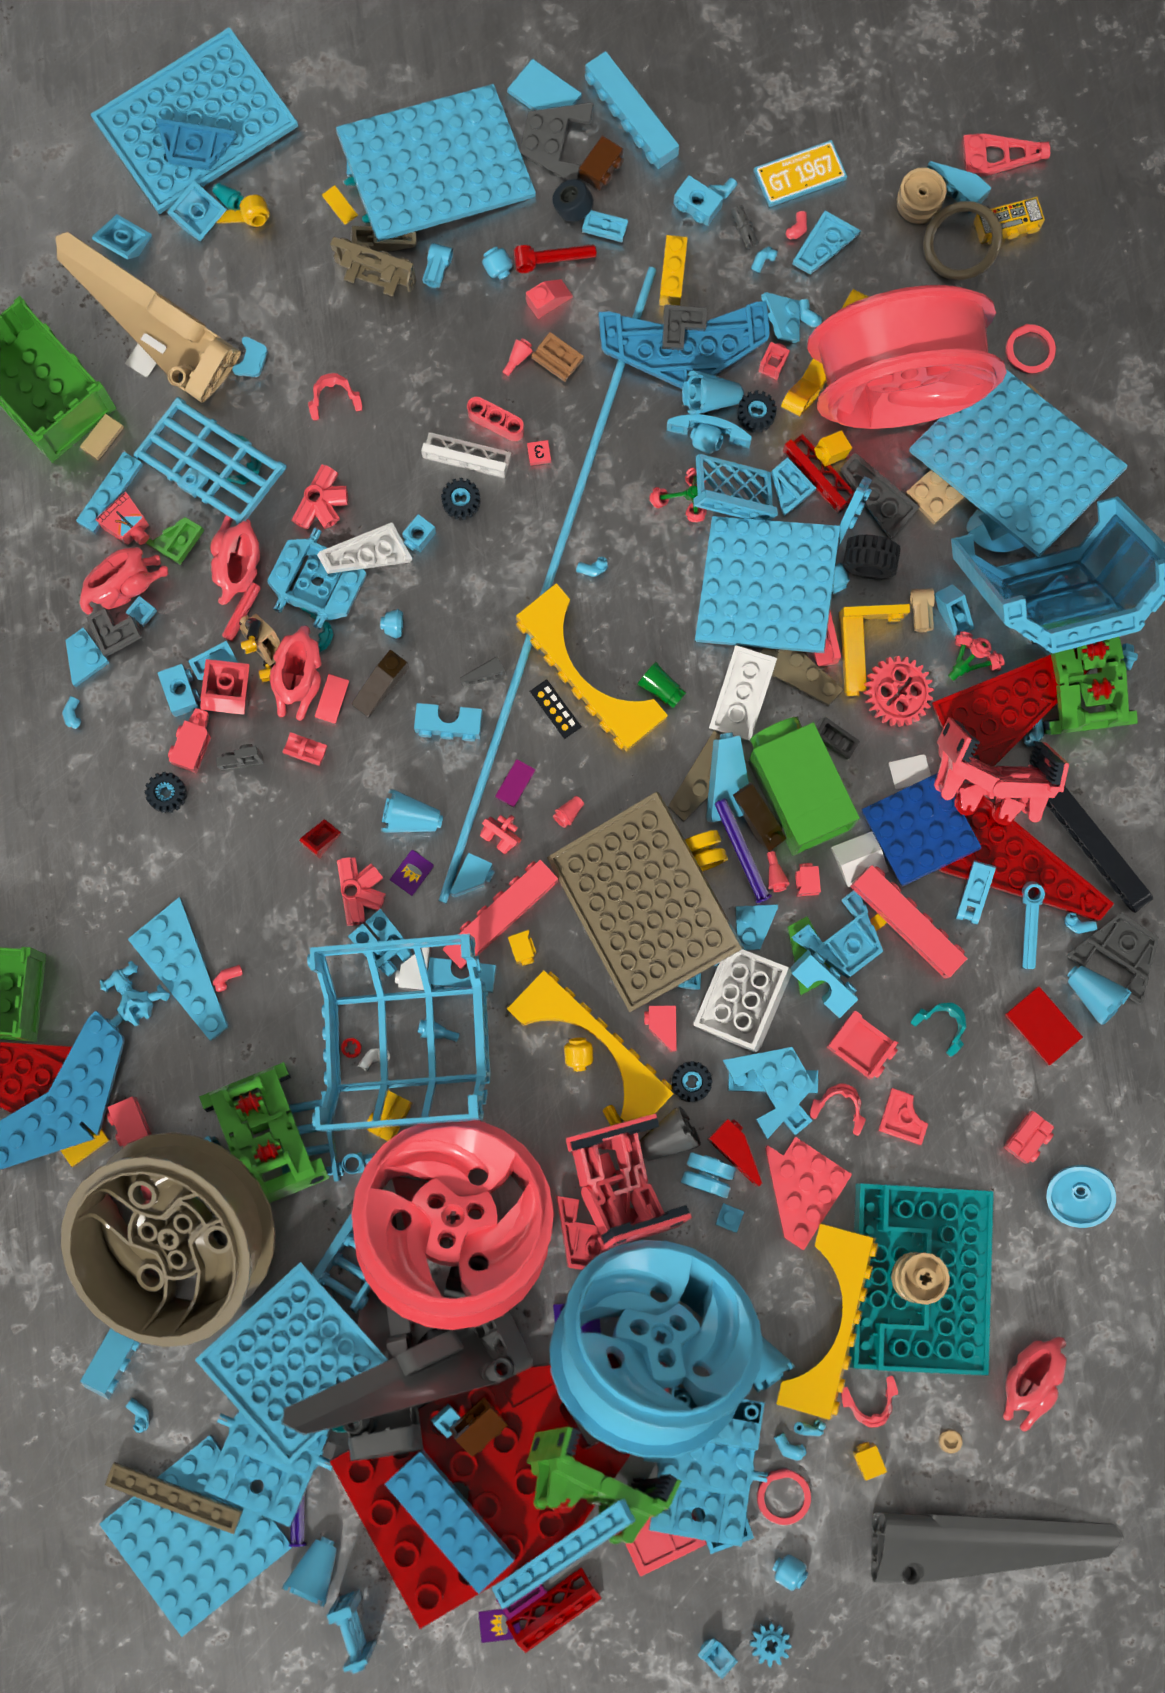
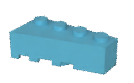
[80,1328,141,1400]

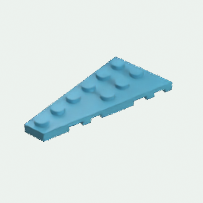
[128,897,229,1041]

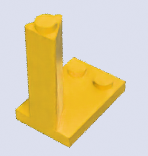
[839,604,910,697]

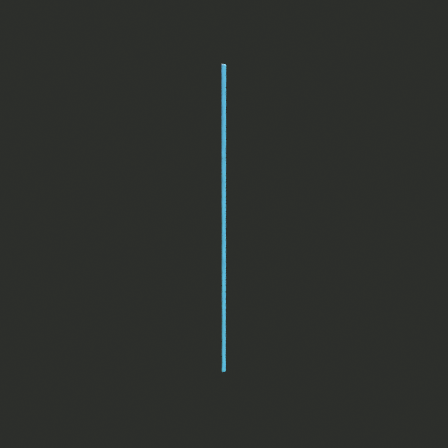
[438,267,657,904]

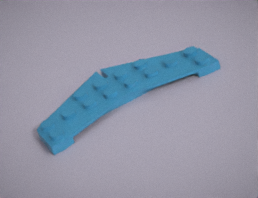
[598,301,770,389]
[0,1010,125,1169]

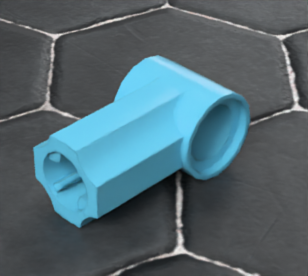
[422,243,453,288]

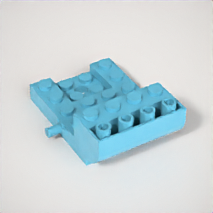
[643,1387,768,1547]
[204,1411,333,1527]

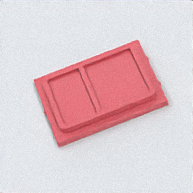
[625,1513,707,1577]

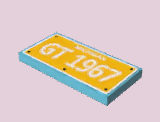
[754,140,847,208]

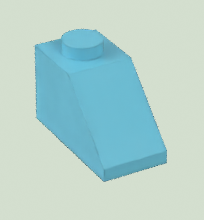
[934,584,974,638]
[450,853,495,897]

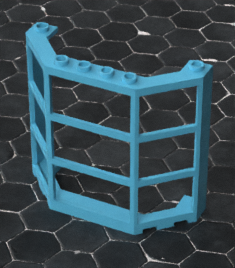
[307,934,491,1132]

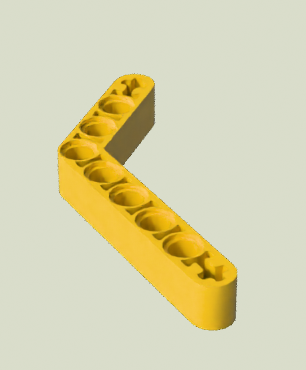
[781,289,868,417]

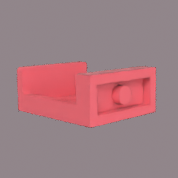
[826,1011,898,1080]

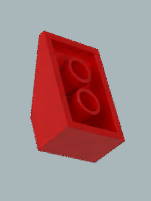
[707,1119,762,1186]

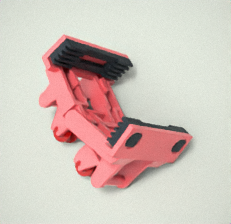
[934,717,1069,825]
[566,1114,692,1251]

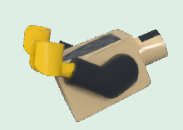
[239,614,281,682]

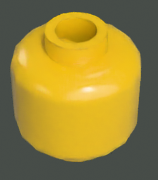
[240,194,269,227]
[564,1037,594,1071]

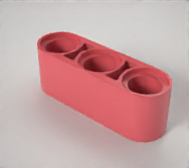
[467,397,524,442]

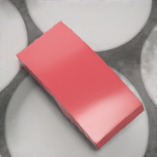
[315,674,350,724]

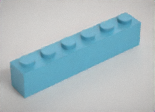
[585,51,679,169]

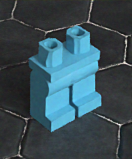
[348,909,413,977]

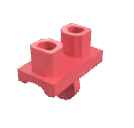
[283,732,328,766]
[480,815,522,854]

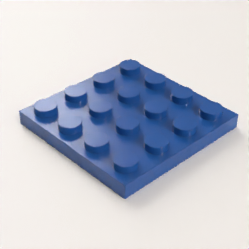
[862,773,981,887]

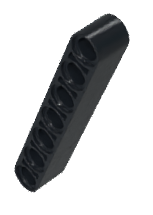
[1046,786,1153,913]

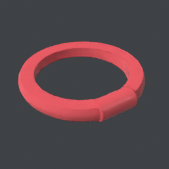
[1006,324,1056,373]
[757,1468,811,1525]

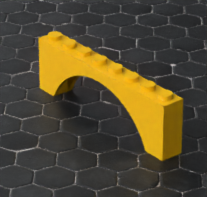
[516,583,668,752]
[507,970,674,1122]
[776,1224,878,1420]

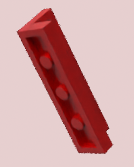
[783,434,855,514]
[505,1567,602,1653]

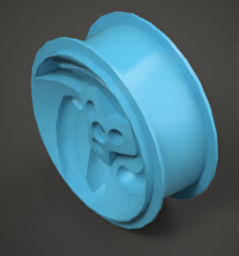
[549,1240,763,1458]

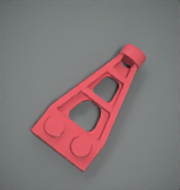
[963,134,1050,177]

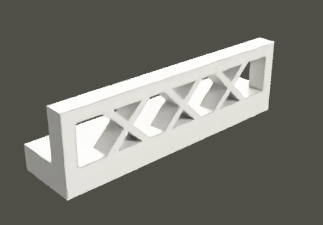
[421,432,511,478]

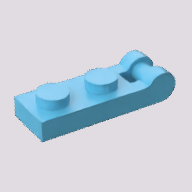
[956,860,996,924]

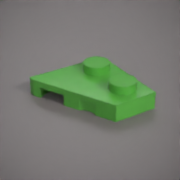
[146,517,204,565]

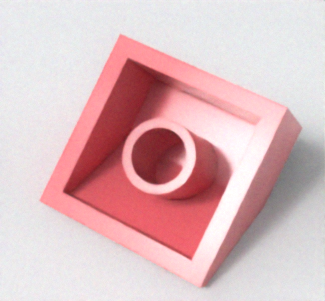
[201,659,250,714]

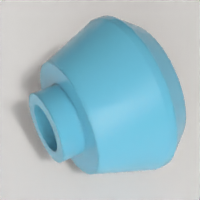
[380,609,404,639]

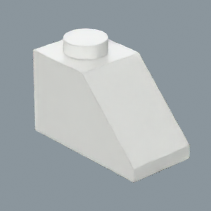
[395,947,432,991]

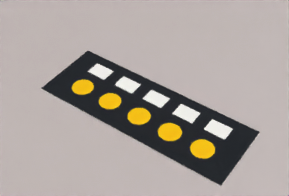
[529,679,582,739]

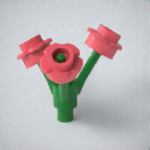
[650,468,707,522]
[948,632,1004,681]

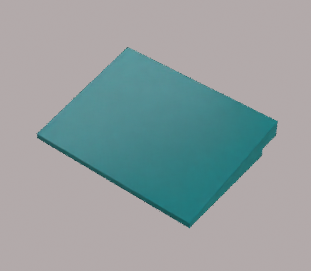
[849,1183,994,1375]

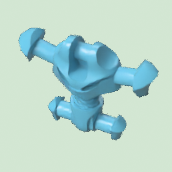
[99,961,170,1031]

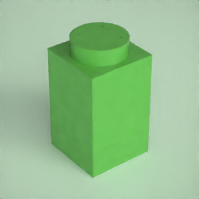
[748,717,860,856]

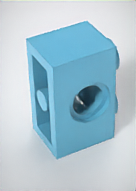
[674,175,724,226]
[157,664,201,717]

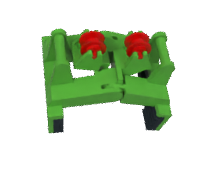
[1032,617,1138,735]

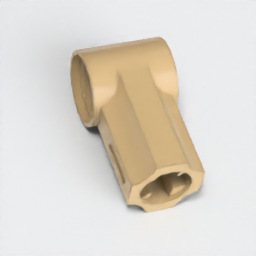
[910,589,935,632]

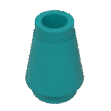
[213,183,244,211]

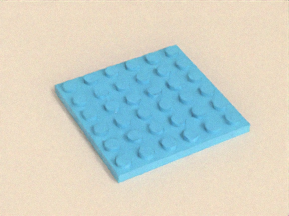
[695,516,841,653]
[195,1262,388,1466]
[99,1435,292,1637]

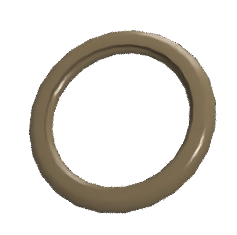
[923,201,1003,280]

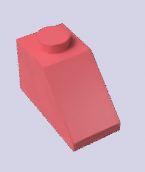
[526,279,573,319]
[644,1006,676,1052]

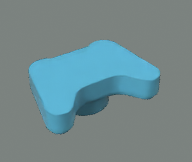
[232,337,268,377]

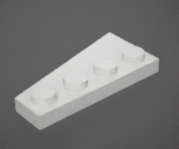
[317,522,412,574]

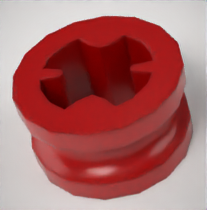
[341,1038,362,1058]

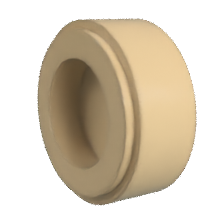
[938,1429,962,1454]

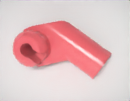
[786,211,807,239]
[213,965,242,992]

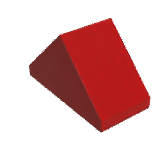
[299,819,341,859]

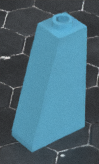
[706,732,749,822]

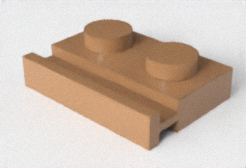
[531,332,584,382]

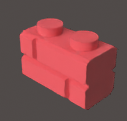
[1003,1111,1055,1164]

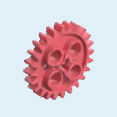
[863,656,934,727]

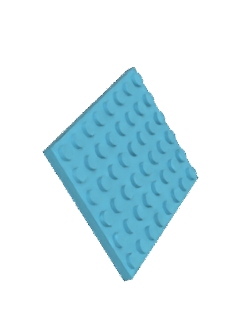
[90,27,298,214]
[336,84,536,242]
[909,369,1128,557]

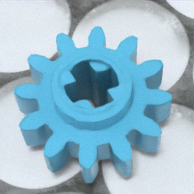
[749,1622,792,1667]

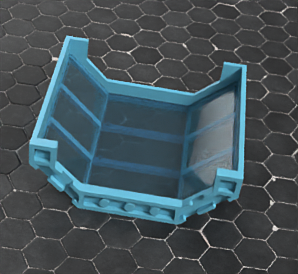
[951,496,1165,654]

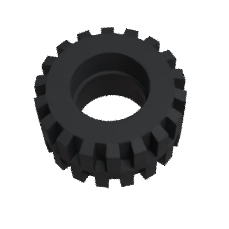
[843,535,901,579]

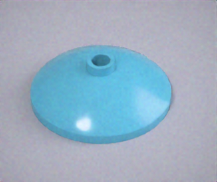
[1046,1165,1116,1228]

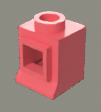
[758,342,790,380]
[795,863,821,897]

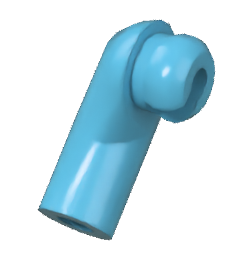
[708,178,737,199]
[576,557,608,577]

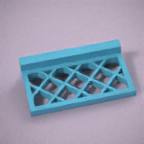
[694,454,778,520]

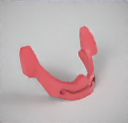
[308,373,362,420]
[809,1083,866,1136]
[840,1375,898,1427]

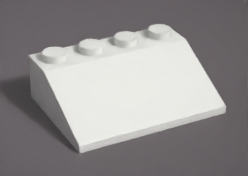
[693,949,792,1053]

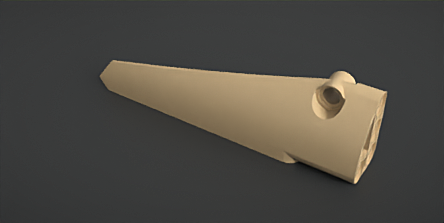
[56,232,241,403]

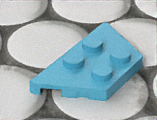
[838,476,872,548]

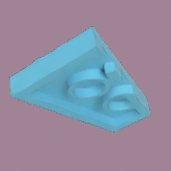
[792,210,861,275]

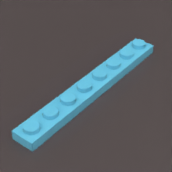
[492,1499,636,1609]

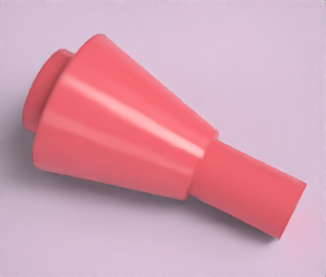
[502,338,533,377]
[767,851,790,892]

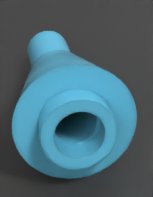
[417,1019,459,1042]

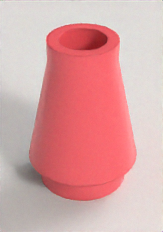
[553,796,584,828]

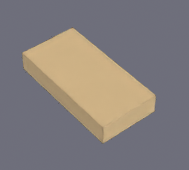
[80,414,124,461]

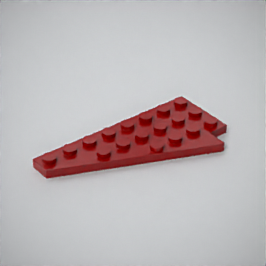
[931,647,1090,766]
[939,795,1114,921]
[0,1042,72,1113]

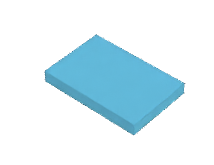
[507,59,582,111]

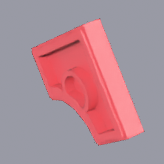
[878,1088,928,1145]

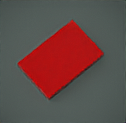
[1005,986,1083,1066]

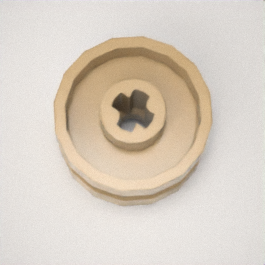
[896,168,947,224]
[891,1252,949,1305]

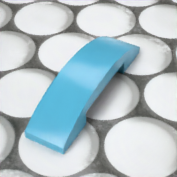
[666,414,752,448]

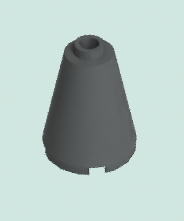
[639,1106,701,1161]

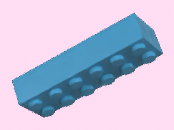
[385,1450,515,1594]

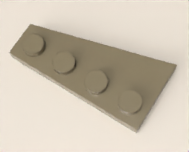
[760,648,844,706]
[668,730,720,822]

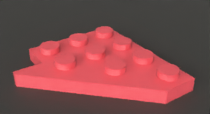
[765,1137,852,1250]

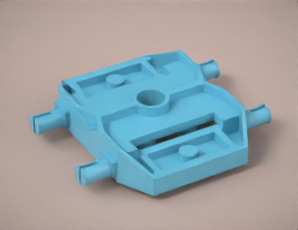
[267,528,367,629]

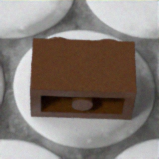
[579,136,624,191]
[449,1397,507,1457]

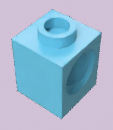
[402,514,436,553]

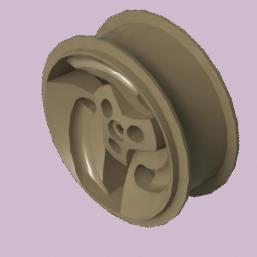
[61,1132,275,1347]

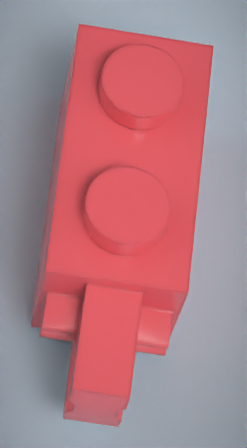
[168,708,211,773]

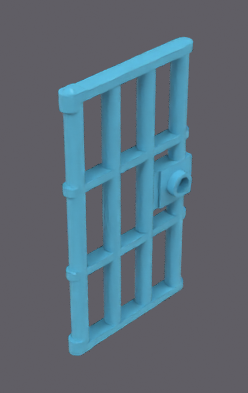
[134,397,287,525]

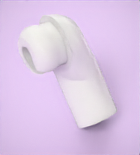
[358,1048,390,1071]

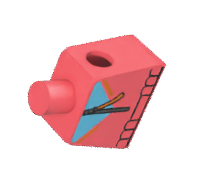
[95,492,149,545]

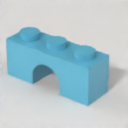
[414,703,483,742]
[790,949,859,1018]
[428,957,497,997]

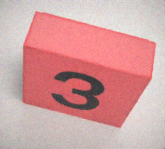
[527,440,551,466]

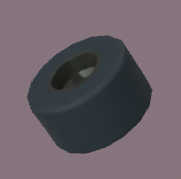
[552,179,594,222]

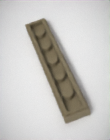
[105,1462,243,1534]

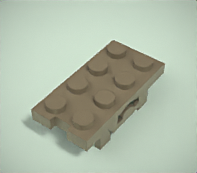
[330,237,416,297]

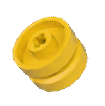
[685,830,728,872]

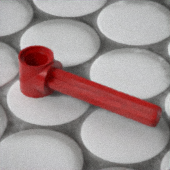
[513,245,597,273]

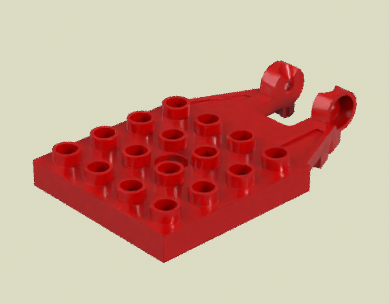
[330,1353,631,1629]

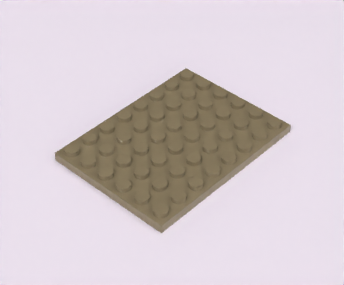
[547,792,744,1012]

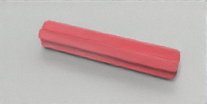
[222,582,261,642]

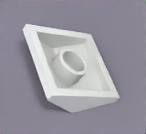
[831,831,889,888]

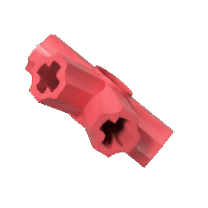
[292,465,348,530]
[337,857,386,926]

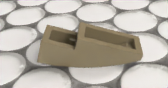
[351,226,416,252]

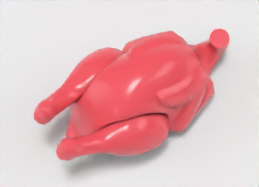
[210,515,260,605]
[79,547,168,614]
[270,625,321,721]
[1003,1337,1067,1431]

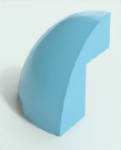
[967,509,1024,552]

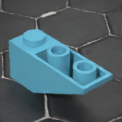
[927,161,991,214]

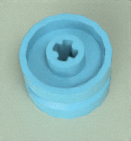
[680,1152,737,1199]

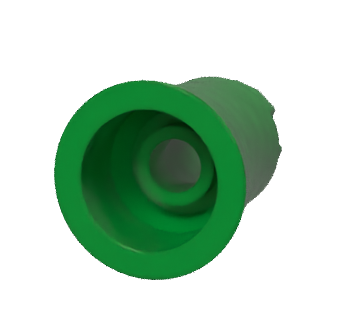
[637,662,686,708]

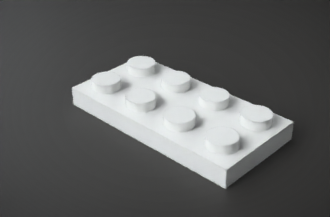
[709,645,777,742]

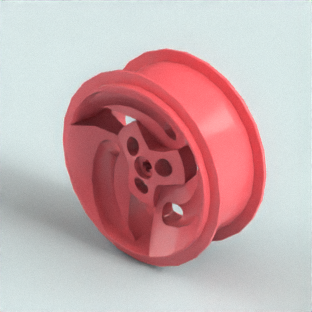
[807,285,1007,429]
[352,1120,554,1330]

